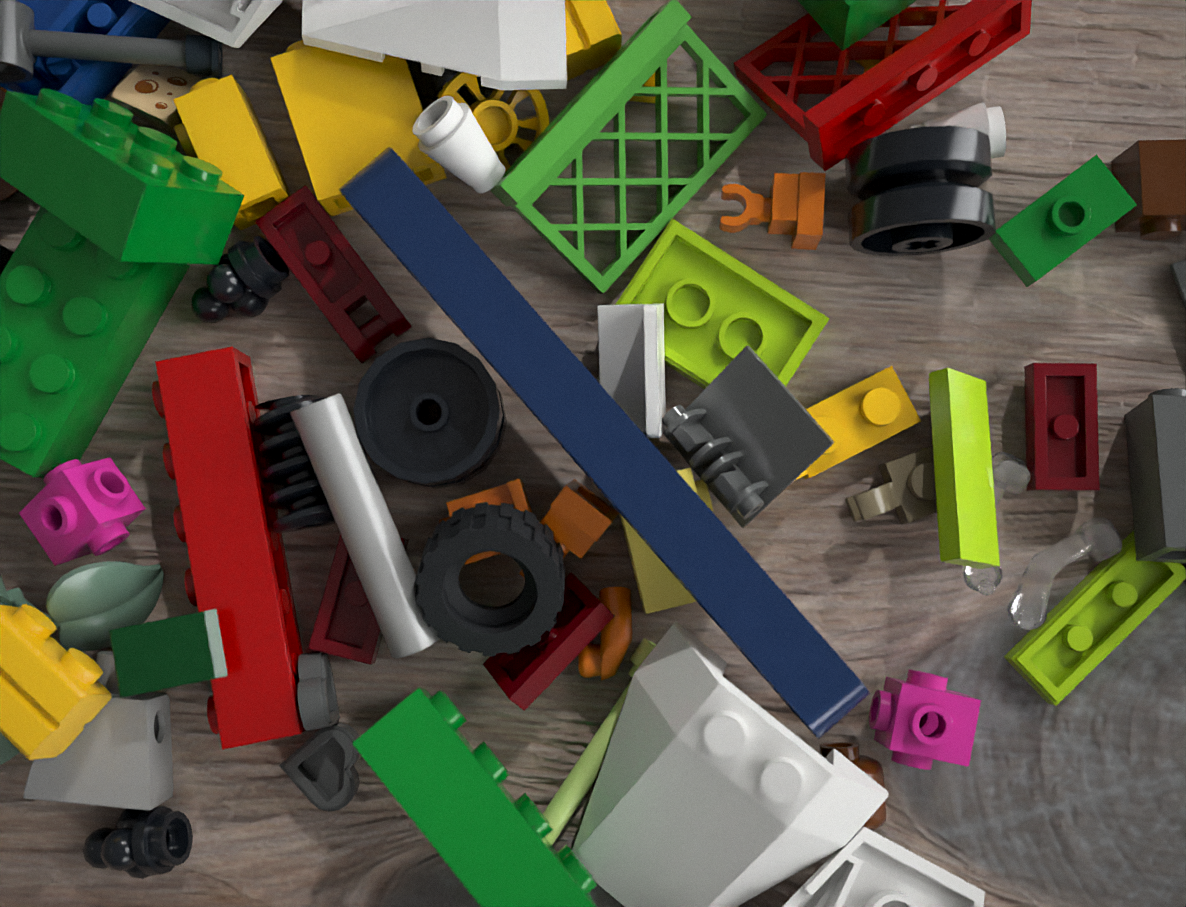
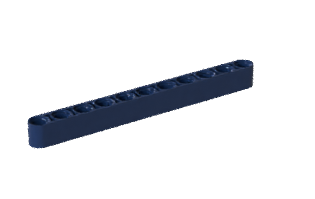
[338,147,870,739]

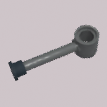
[0,0,223,84]

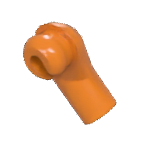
[578,587,633,681]

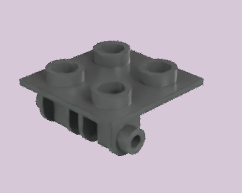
[662,346,835,528]

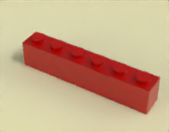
[152,346,306,750]

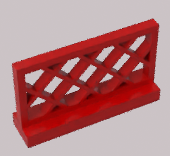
[733,0,1032,172]

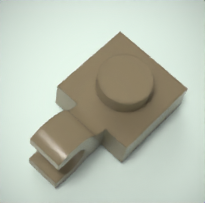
[845,445,937,524]

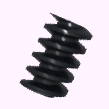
[253,395,336,533]

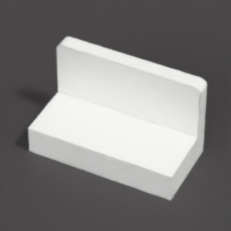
[598,303,666,438]

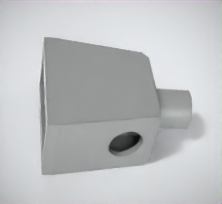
[23,651,174,811]

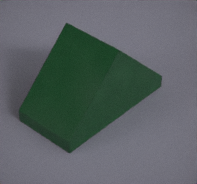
[109,609,228,698]

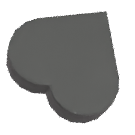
[297,651,340,731]
[279,722,360,812]

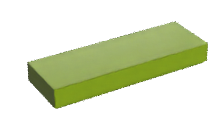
[928,367,1000,569]
[1004,530,1186,706]

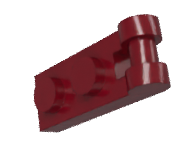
[255,185,412,364]

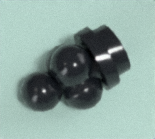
[191,236,289,323]
[83,806,193,879]

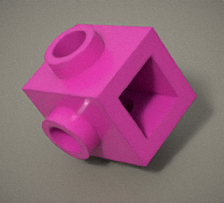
[19,457,146,566]
[869,669,981,770]

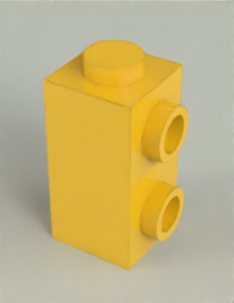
[173,74,292,231]

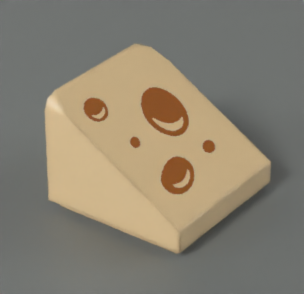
[111,64,204,135]

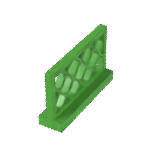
[490,0,768,294]

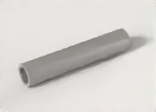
[290,393,440,659]

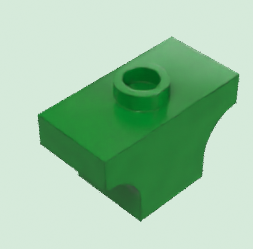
[989,154,1137,287]

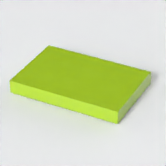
[615,218,830,389]

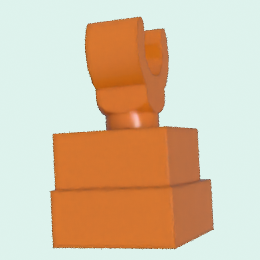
[719,172,826,250]
[519,479,619,577]

